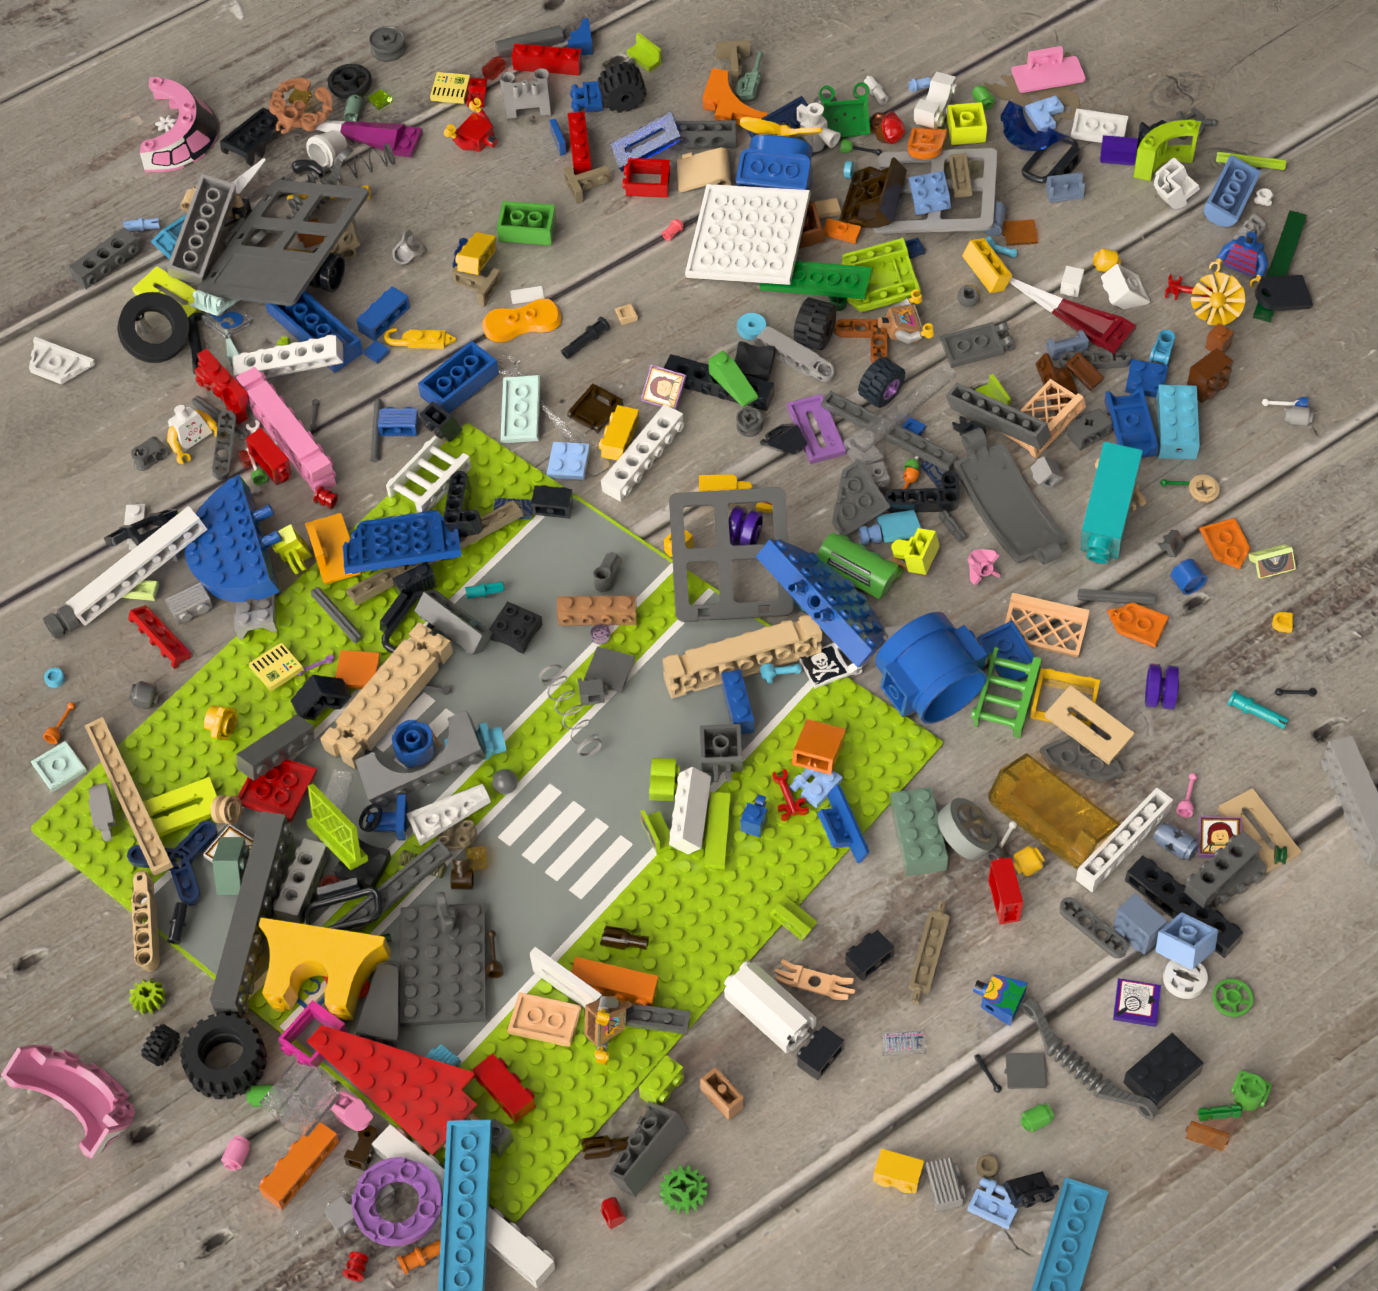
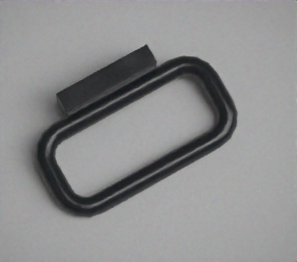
[1021,134,1081,184]
[380,590,435,653]
[302,877,383,931]

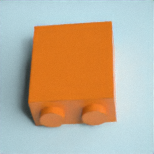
[792,719,846,775]

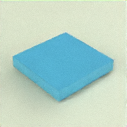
[877,510,921,543]

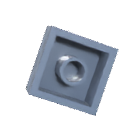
[1113,893,1167,955]

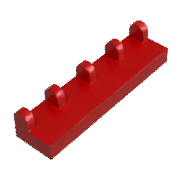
[128,605,191,669]

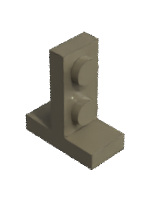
[716,40,750,83]
[563,165,611,204]
[452,266,502,307]

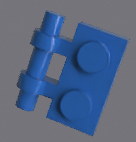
[570,81,603,112]

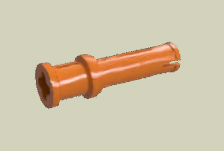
[397,1239,441,1275]

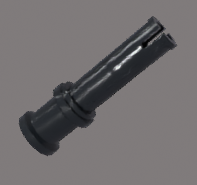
[561,316,610,359]

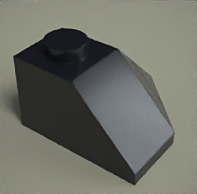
[760,424,807,455]

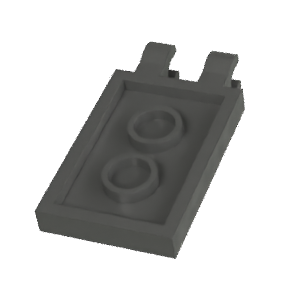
[940,322,1015,368]

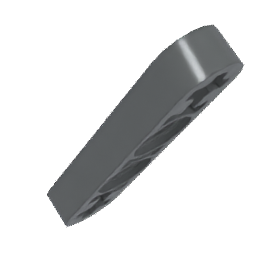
[1059,349,1132,369]
[212,410,236,480]
[1059,897,1128,959]

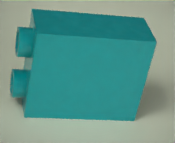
[1080,442,1143,564]

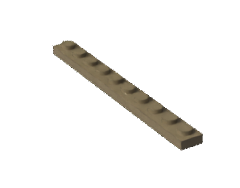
[346,500,523,606]

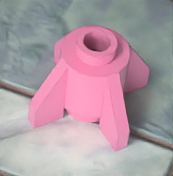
[968,549,1001,585]

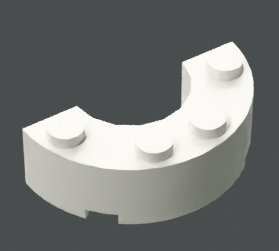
[914,71,957,129]

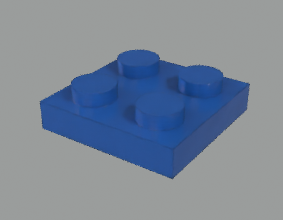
[1125,359,1168,397]

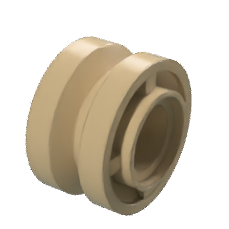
[211,795,242,824]

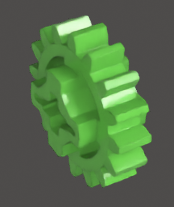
[660,1165,708,1215]

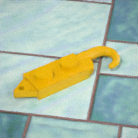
[384,328,457,349]

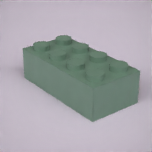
[890,787,948,876]

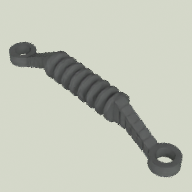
[250,145,354,246]
[1021,998,1159,1120]

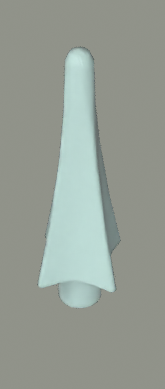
[224,331,240,366]

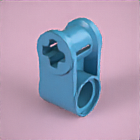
[1149,330,1175,365]

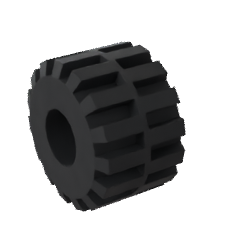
[598,62,647,113]
[794,297,836,350]

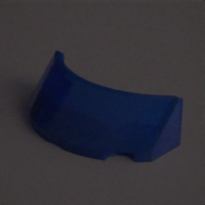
[1000,100,1066,151]

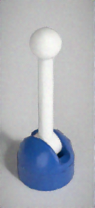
[1262,397,1308,407]

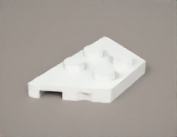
[29,337,95,384]

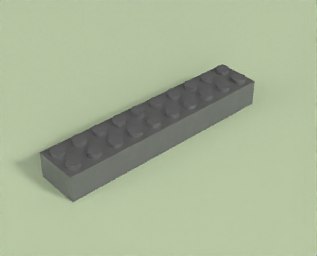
[210,812,293,1018]

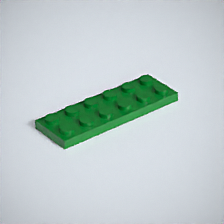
[759,261,873,299]

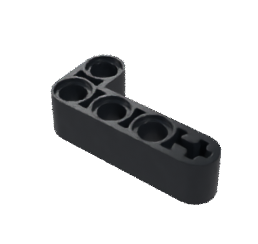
[444,471,484,537]
[885,471,960,513]

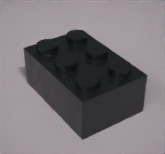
[1123,1033,1204,1110]

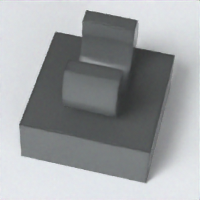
[1158,530,1185,557]

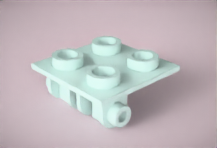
[190,290,239,316]

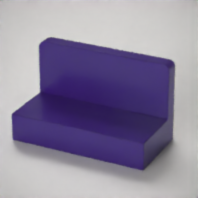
[1100,135,1138,165]

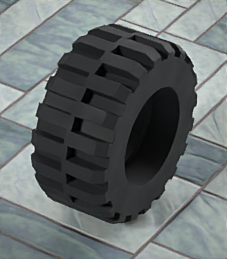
[180,1012,267,1100]

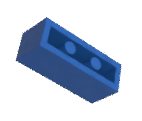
[356,286,410,341]
[721,669,754,734]

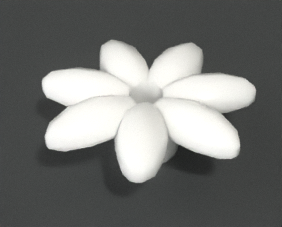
[155,115,177,132]

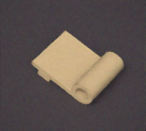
[677,147,731,193]

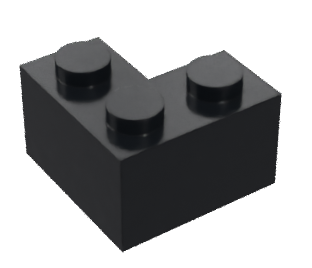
[290,675,352,720]

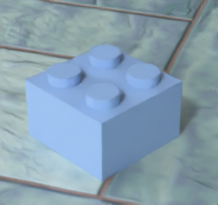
[1156,912,1218,970]

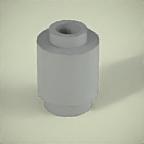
[1284,406,1313,426]

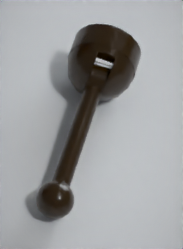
[486,930,504,978]

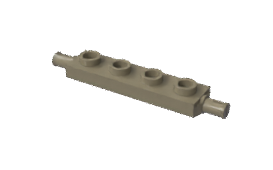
[909,901,950,1005]

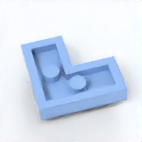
[1025,95,1064,133]

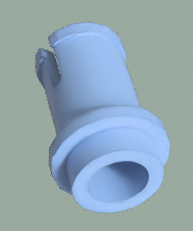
[908,77,931,92]

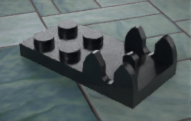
[220,107,285,166]

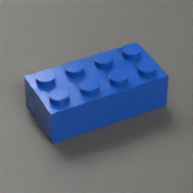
[418,341,499,413]

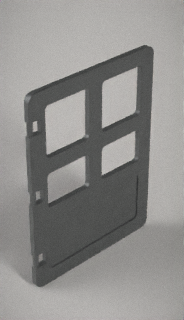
[198,180,369,306]

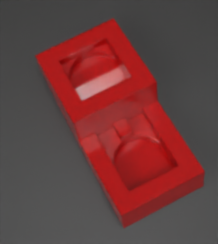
[467,78,487,108]

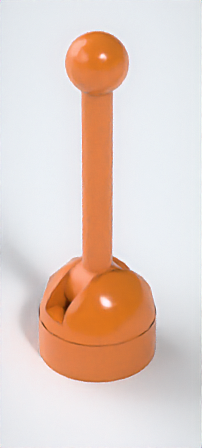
[903,467,920,489]
[43,702,75,744]

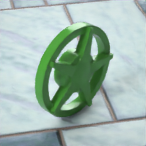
[1212,979,1253,1018]

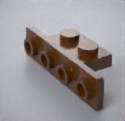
[1035,353,1078,415]

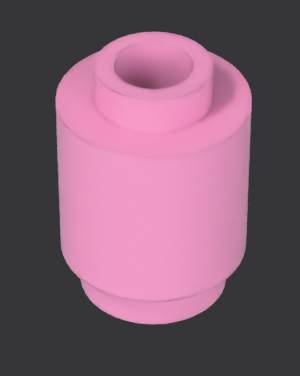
[221,1136,250,1171]

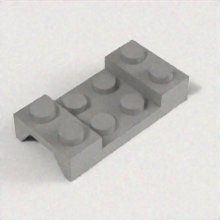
[234,594,277,639]

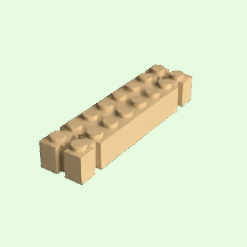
[662,615,822,699]
[320,622,453,770]

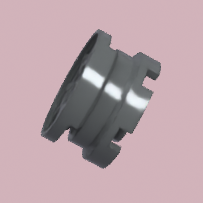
[736,407,762,437]

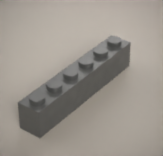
[946,382,1051,450]

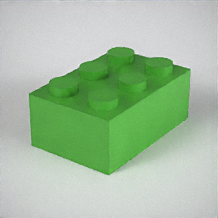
[497,201,556,246]

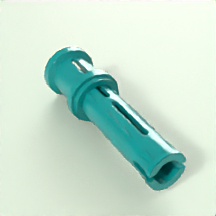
[1227,689,1289,730]

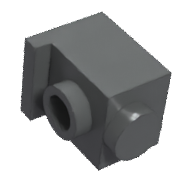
[578,678,608,706]

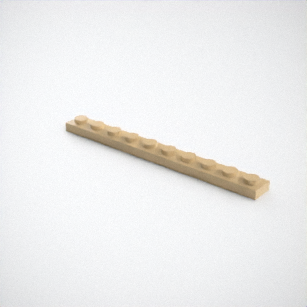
[84,717,173,876]

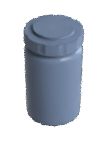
[984,202,1006,236]

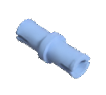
[123,217,160,232]

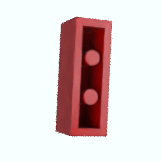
[472,1053,535,1124]

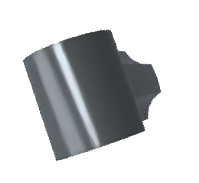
[594,552,622,592]

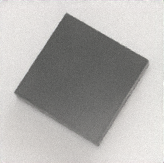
[584,646,635,693]

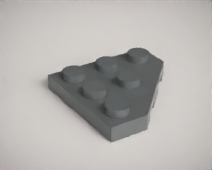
[832,459,890,536]
[1039,725,1124,784]

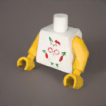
[167,405,227,464]

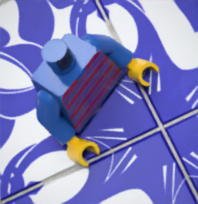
[1209,232,1268,287]

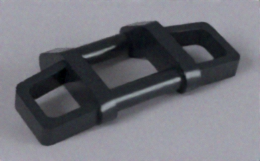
[104,509,179,546]

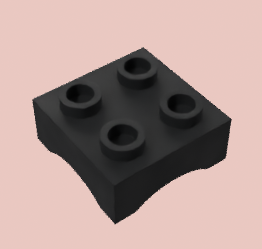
[734,341,775,382]
[489,601,543,654]
[333,838,392,888]

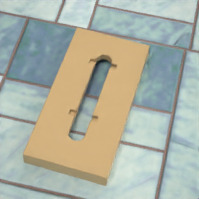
[1045,685,1135,765]
[1218,788,1301,873]

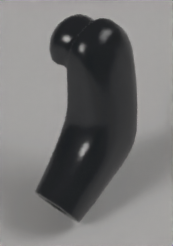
[292,159,324,177]

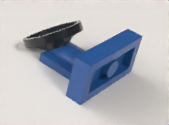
[359,794,408,841]

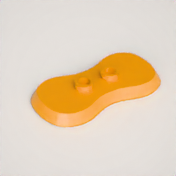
[482,299,562,342]

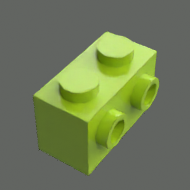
[639,1055,684,1105]

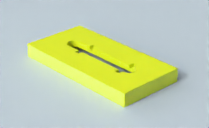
[132,266,202,318]
[143,777,217,837]

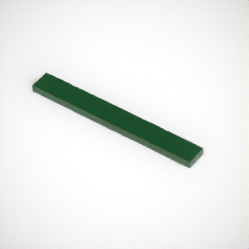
[1253,210,1307,323]

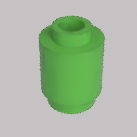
[972,85,995,110]
[247,1084,279,1107]
[1020,1103,1054,1133]

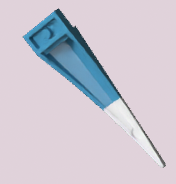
[151,158,266,260]

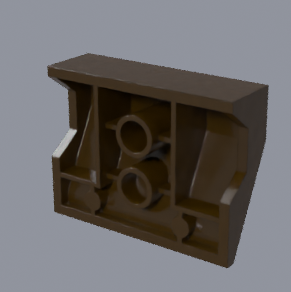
[839,157,907,228]

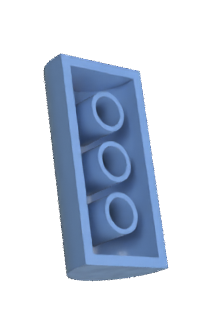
[1204,155,1261,227]

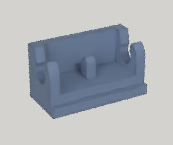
[1046,172,1085,203]
[1045,330,1089,361]

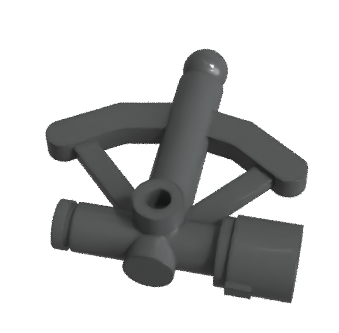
[1176,108,1218,140]

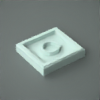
[31,741,87,792]

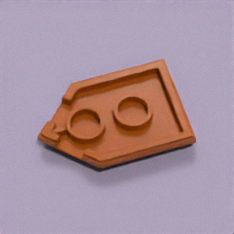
[1199,518,1251,569]
[1107,602,1169,648]

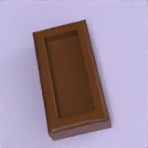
[1065,352,1104,391]

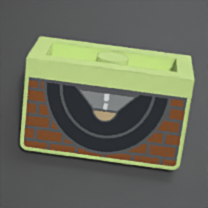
[1248,544,1296,578]

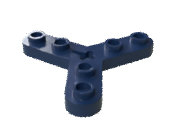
[127,821,218,906]

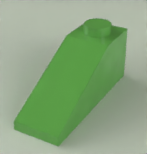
[709,350,758,407]

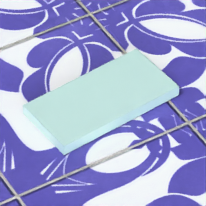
[501,375,541,443]

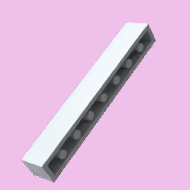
[66,506,207,626]

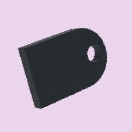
[1255,275,1313,311]

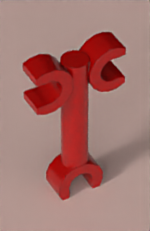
[1164,274,1213,300]
[772,769,809,821]

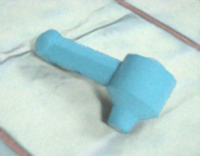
[985,236,1017,258]
[760,664,802,684]

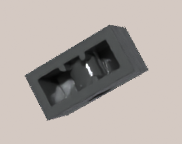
[1067,408,1112,451]

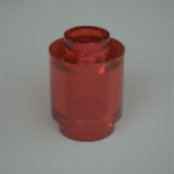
[482,56,506,80]

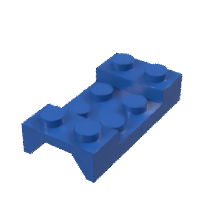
[1104,387,1159,458]

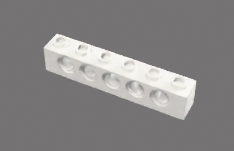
[233,335,343,378]
[601,404,684,501]
[1076,788,1173,892]

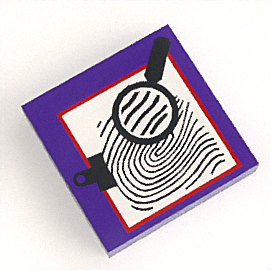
[1113,978,1161,1027]

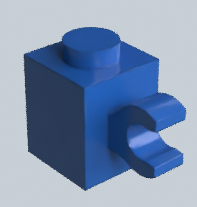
[740,794,767,838]

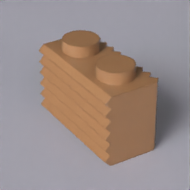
[700,1068,744,1120]

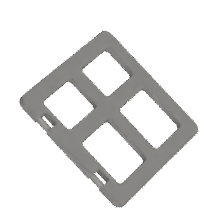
[873,148,997,234]

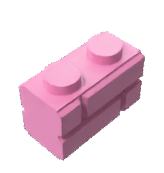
[327,1091,373,1131]

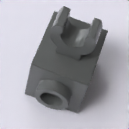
[491,1119,514,1159]

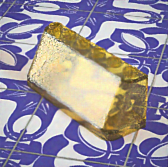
[988,753,1121,870]

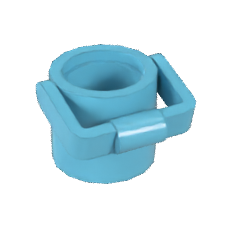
[476,722,507,760]

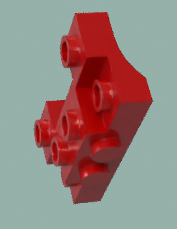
[195,348,249,424]

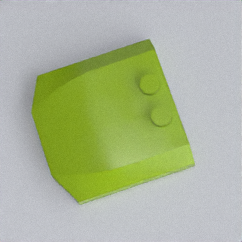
[841,238,921,313]

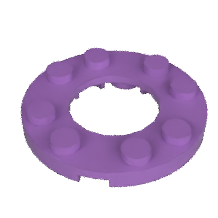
[352,1157,442,1246]

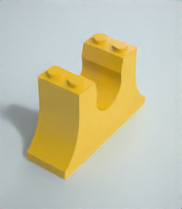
[259,918,392,1022]

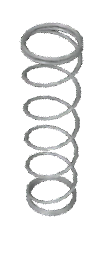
[539,664,602,757]

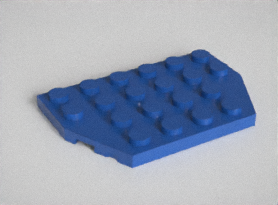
[343,510,461,574]

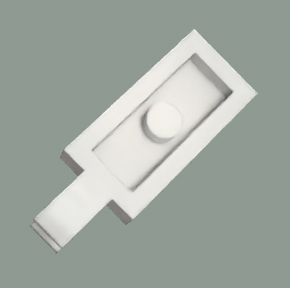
[124,504,147,550]

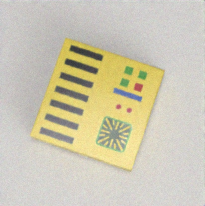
[430,72,470,104]
[249,643,304,691]

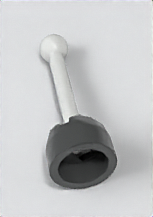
[986,821,1017,861]

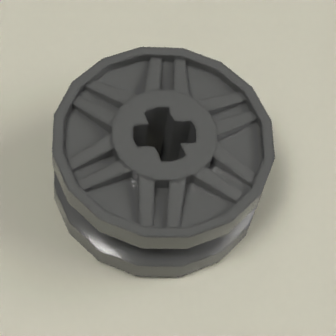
[369,26,406,62]

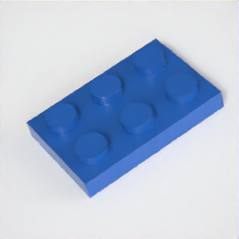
[977,621,1041,688]

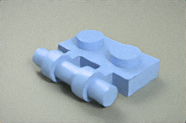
[790,768,843,808]
[967,1177,1018,1230]

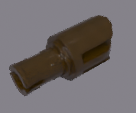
[600,925,649,950]
[581,1135,629,1160]

